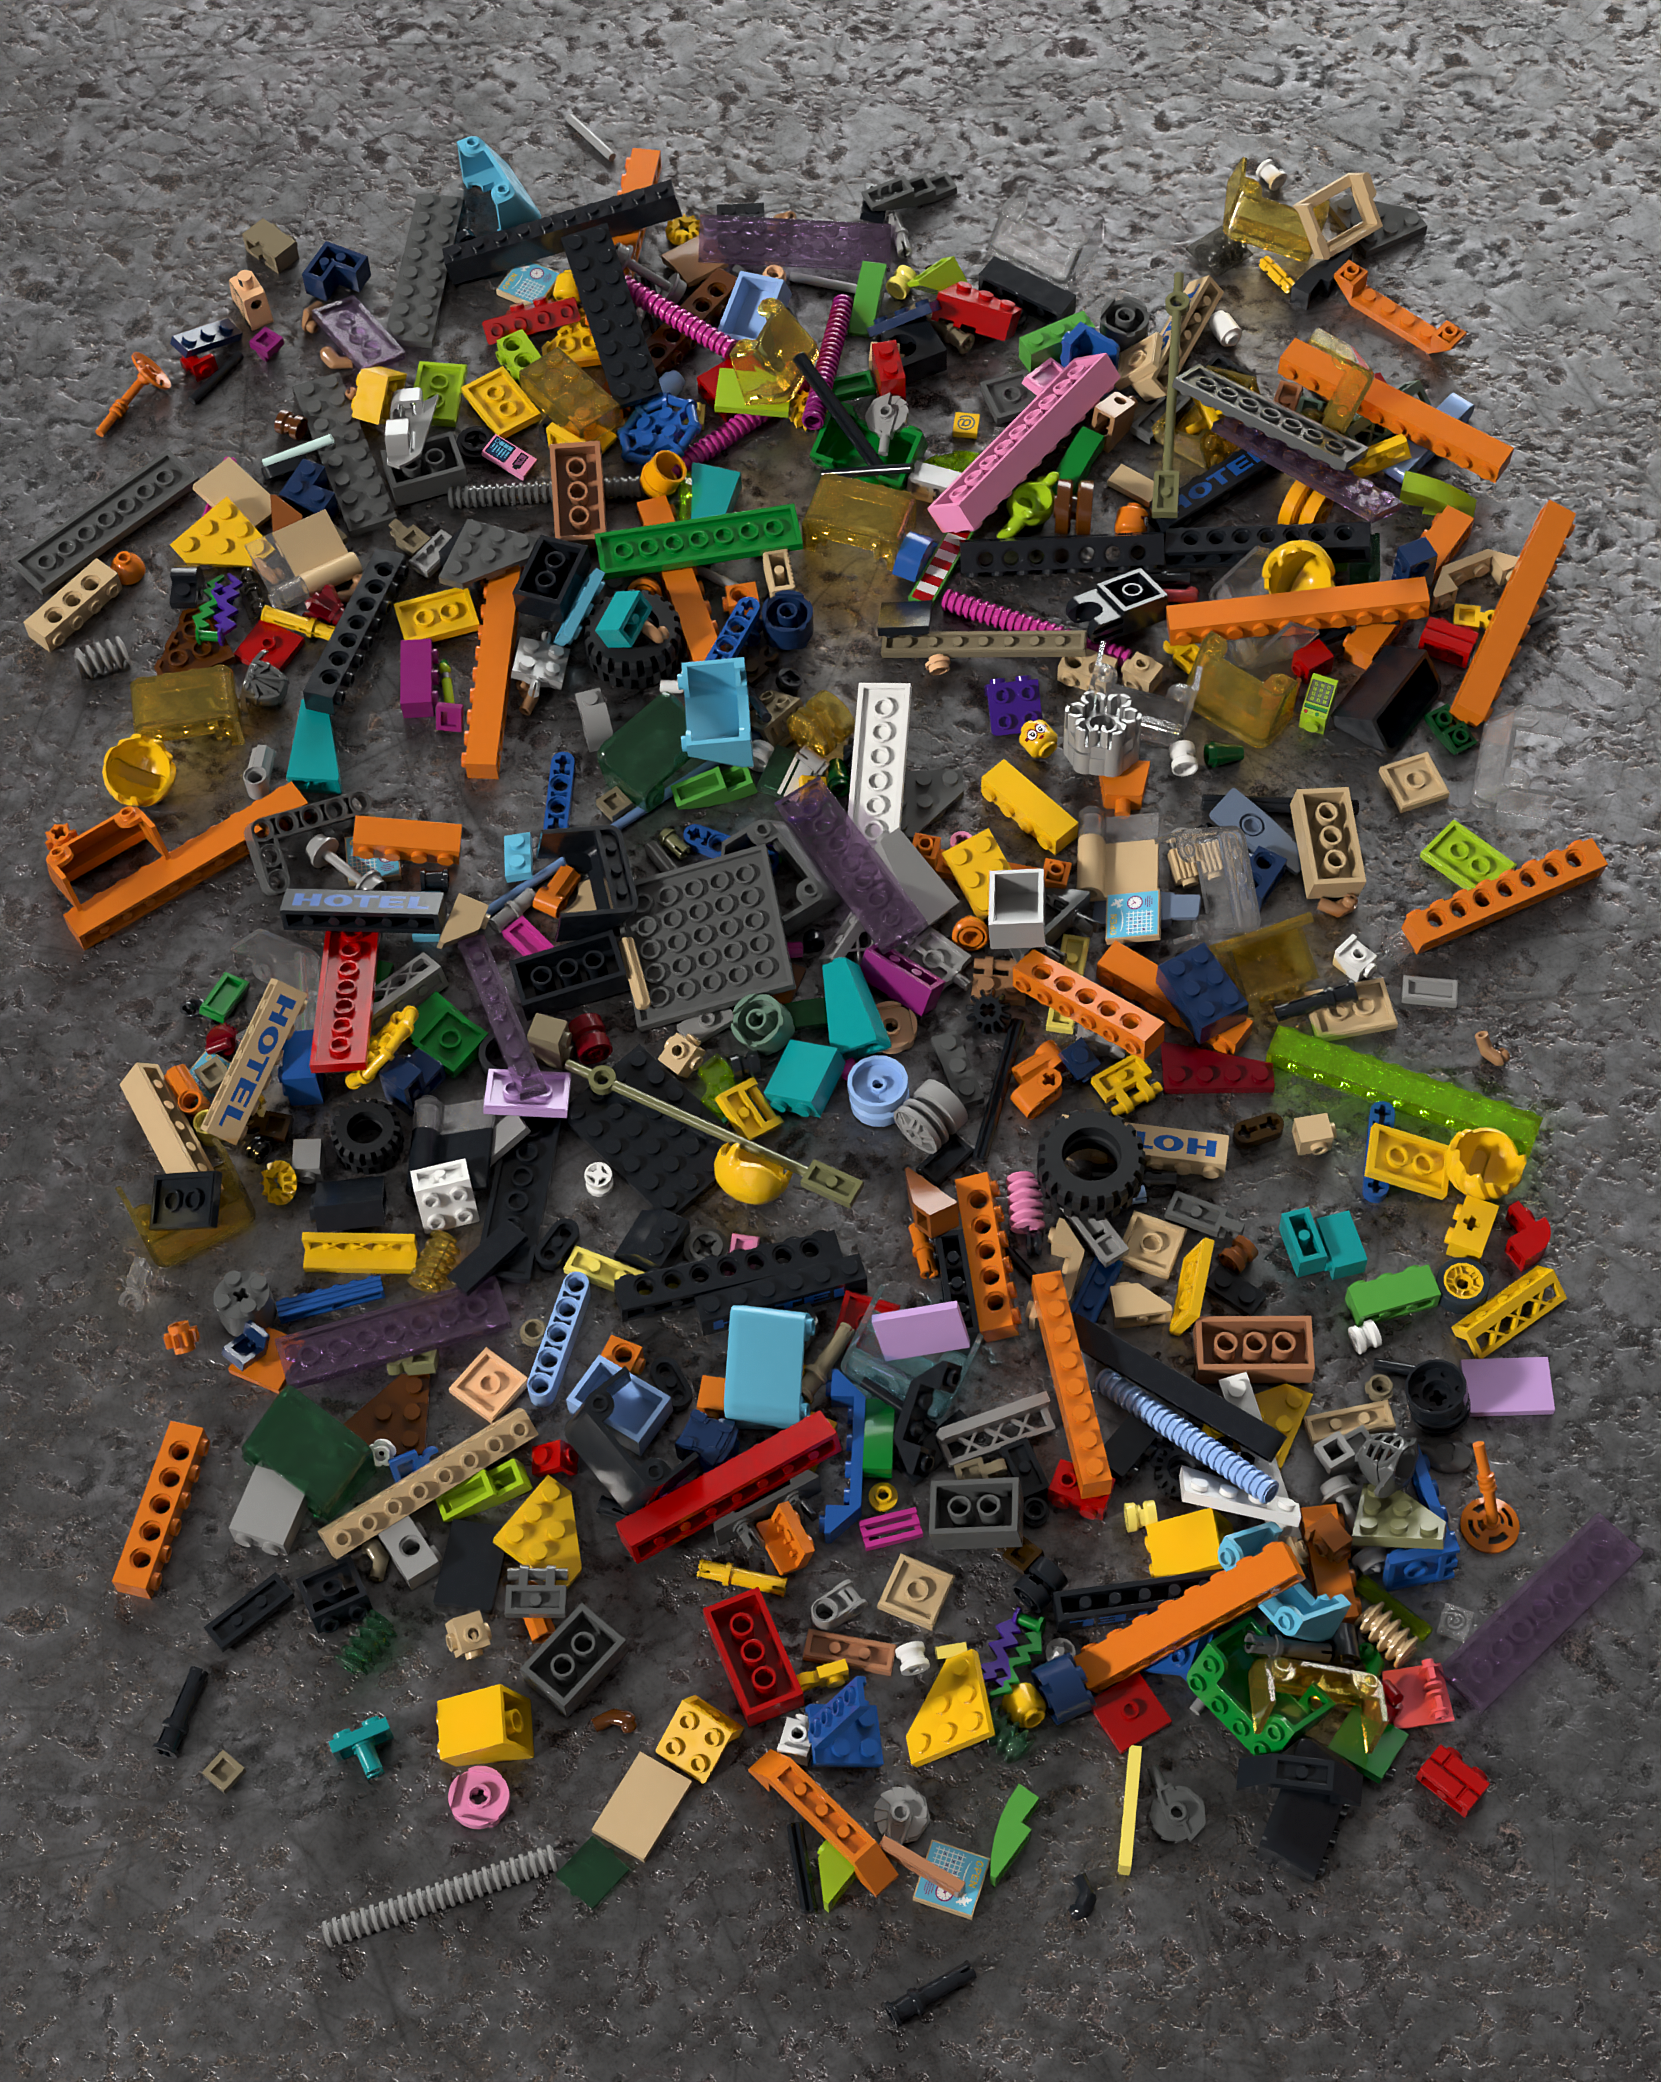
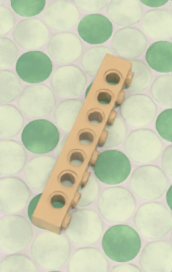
[318,1408,539,1559]

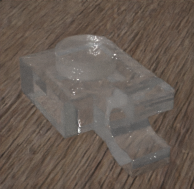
[118,1256,153,1311]

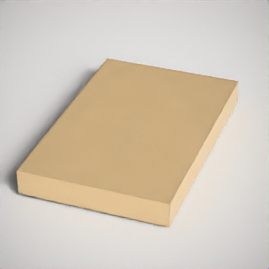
[193,457,272,529]
[1303,978,1398,1043]
[592,1752,693,1863]

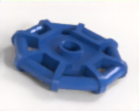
[617,392,702,466]

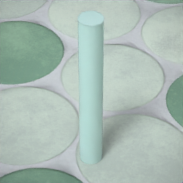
[262,434,334,467]

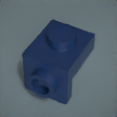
[1058,1037,1101,1083]
[221,1320,270,1371]

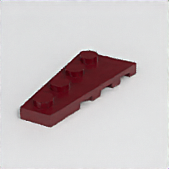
[1160,1041,1275,1094]

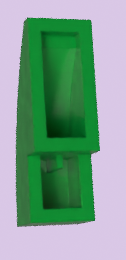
[1051,426,1104,495]
[863,1399,895,1478]

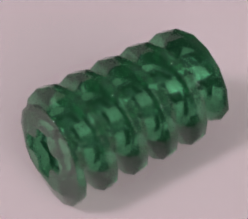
[334,1609,398,1676]
[987,1697,1035,1764]

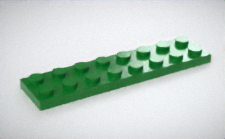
[594,503,803,580]

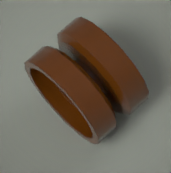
[1053,479,1094,535]

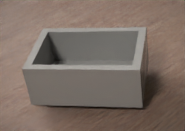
[988,868,1046,949]

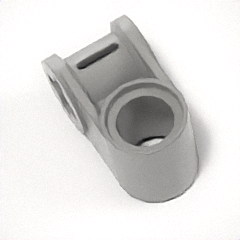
[811,1579,868,1632]

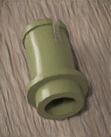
[658,827,692,860]

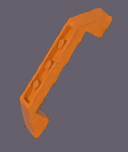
[1334,260,1467,354]
[912,833,1072,889]
[748,1749,899,1898]

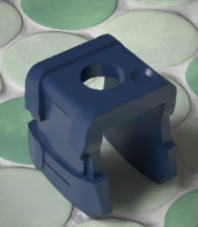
[675,1409,740,1473]

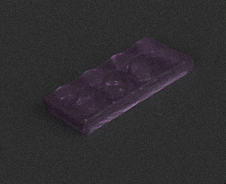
[312,295,405,371]

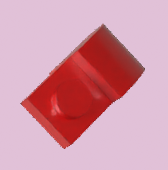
[1504,1201,1551,1272]

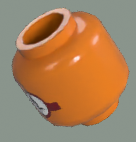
[1114,503,1149,533]

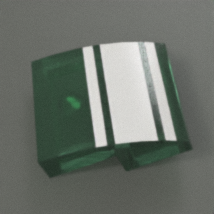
[757,745,825,812]

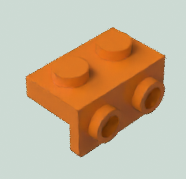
[755,1501,815,1575]

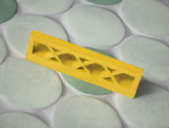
[1308,433,1412,489]
[302,1232,419,1274]
[1451,1265,1567,1359]

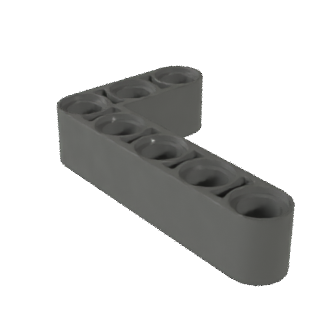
[244,791,372,896]

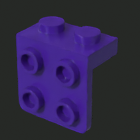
[984,675,1043,736]

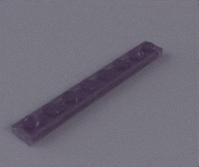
[458,934,547,1101]

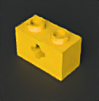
[1444,1195,1499,1263]

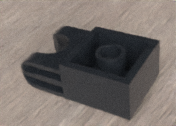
[1066,568,1168,645]

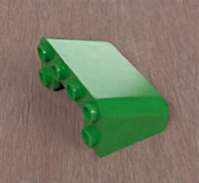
[809,402,928,494]
[1187,1616,1336,1756]

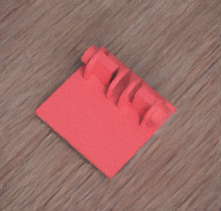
[1381,1658,1455,1729]

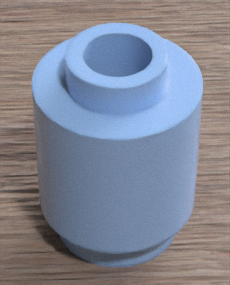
[658,370,685,396]

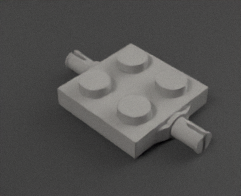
[511,631,570,697]
[894,926,972,991]

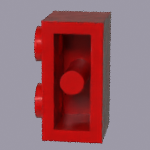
[1047,1459,1116,1520]

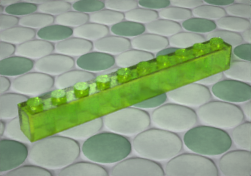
[1266,1025,1543,1158]

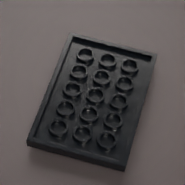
[563,1044,734,1216]

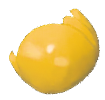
[1262,540,1336,594]
[102,734,176,807]
[1445,1127,1527,1201]
[714,1142,793,1205]

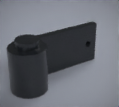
[1267,1623,1361,1672]

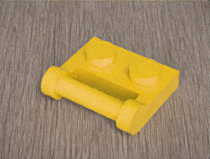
[715,1077,785,1141]

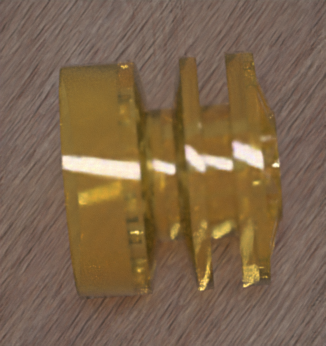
[787,690,855,758]

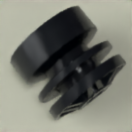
[1405,1359,1471,1436]

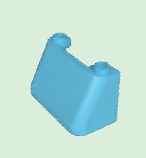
[457,136,541,231]
[677,657,754,768]
[724,1305,815,1429]
[1218,1521,1352,1643]

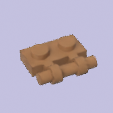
[971,956,1026,1006]

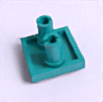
[328,1716,394,1780]

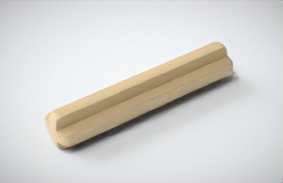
[618,937,651,1010]

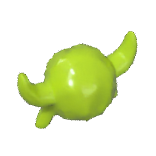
[997,472,1059,538]

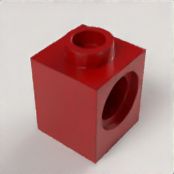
[1291,639,1334,685]

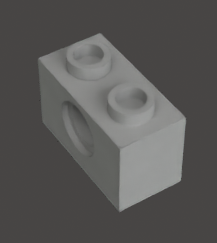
[378,1515,442,1590]

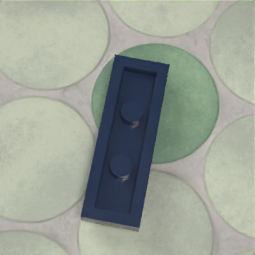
[867,298,941,337]
[170,318,243,358]

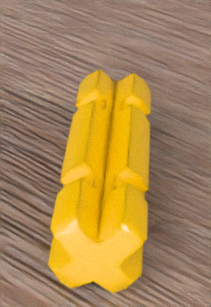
[1259,255,1295,294]

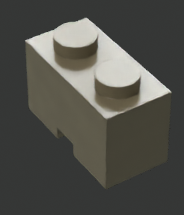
[242,218,299,274]
[527,1013,574,1071]

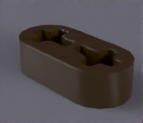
[1232,1112,1284,1149]

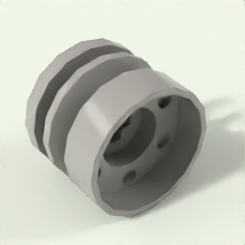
[894,1079,968,1154]

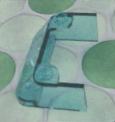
[841,1284,984,1420]

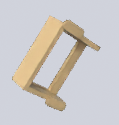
[1293,172,1383,260]

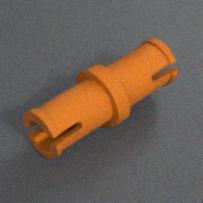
[908,1223,938,1279]

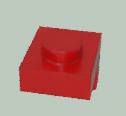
[179,353,218,382]
[532,1439,579,1478]

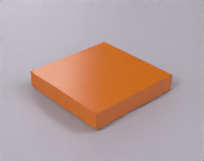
[228,1327,307,1394]

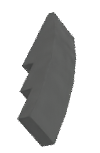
[861,171,957,211]

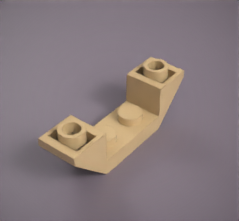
[1430,549,1519,613]
[1025,1218,1085,1330]

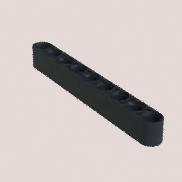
[1071,1311,1287,1463]

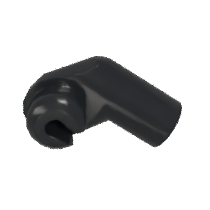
[179,999,218,1025]
[1069,1873,1097,1921]

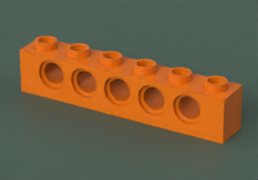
[1013,949,1165,1060]
[955,1172,1022,1343]
[112,1421,210,1599]

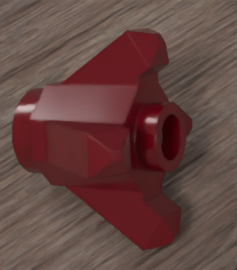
[302,584,345,626]

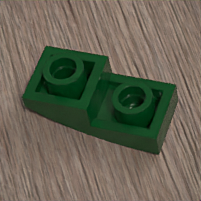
[1424,703,1478,756]
[782,998,828,1031]

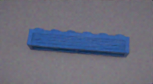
[276,1275,386,1324]

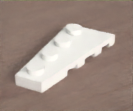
[1179,1465,1301,1527]

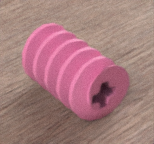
[1006,1171,1045,1234]

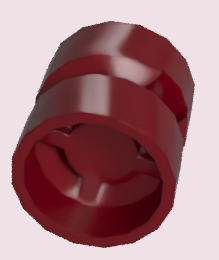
[568,1013,613,1064]

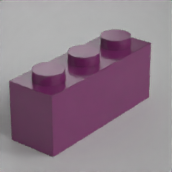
[400,639,439,718]
[860,941,946,1016]

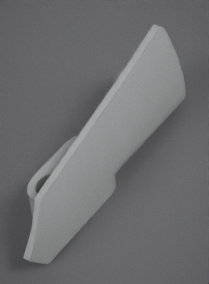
[385,388,439,469]

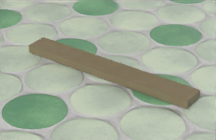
[881,630,1087,658]

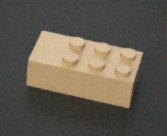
[1290,787,1366,899]

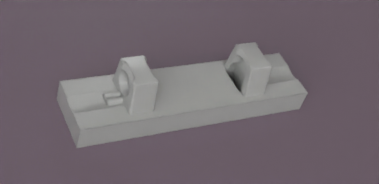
[1060,1166,1129,1268]

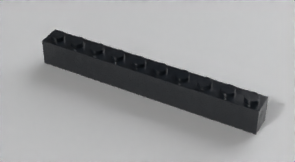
[442,180,682,285]

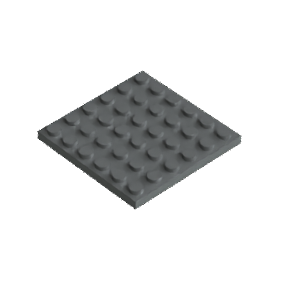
[619,844,796,1032]

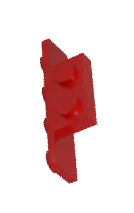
[482,296,581,345]

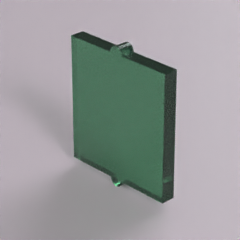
[555,1835,629,1910]

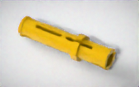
[261,605,336,641]
[697,1558,788,1597]

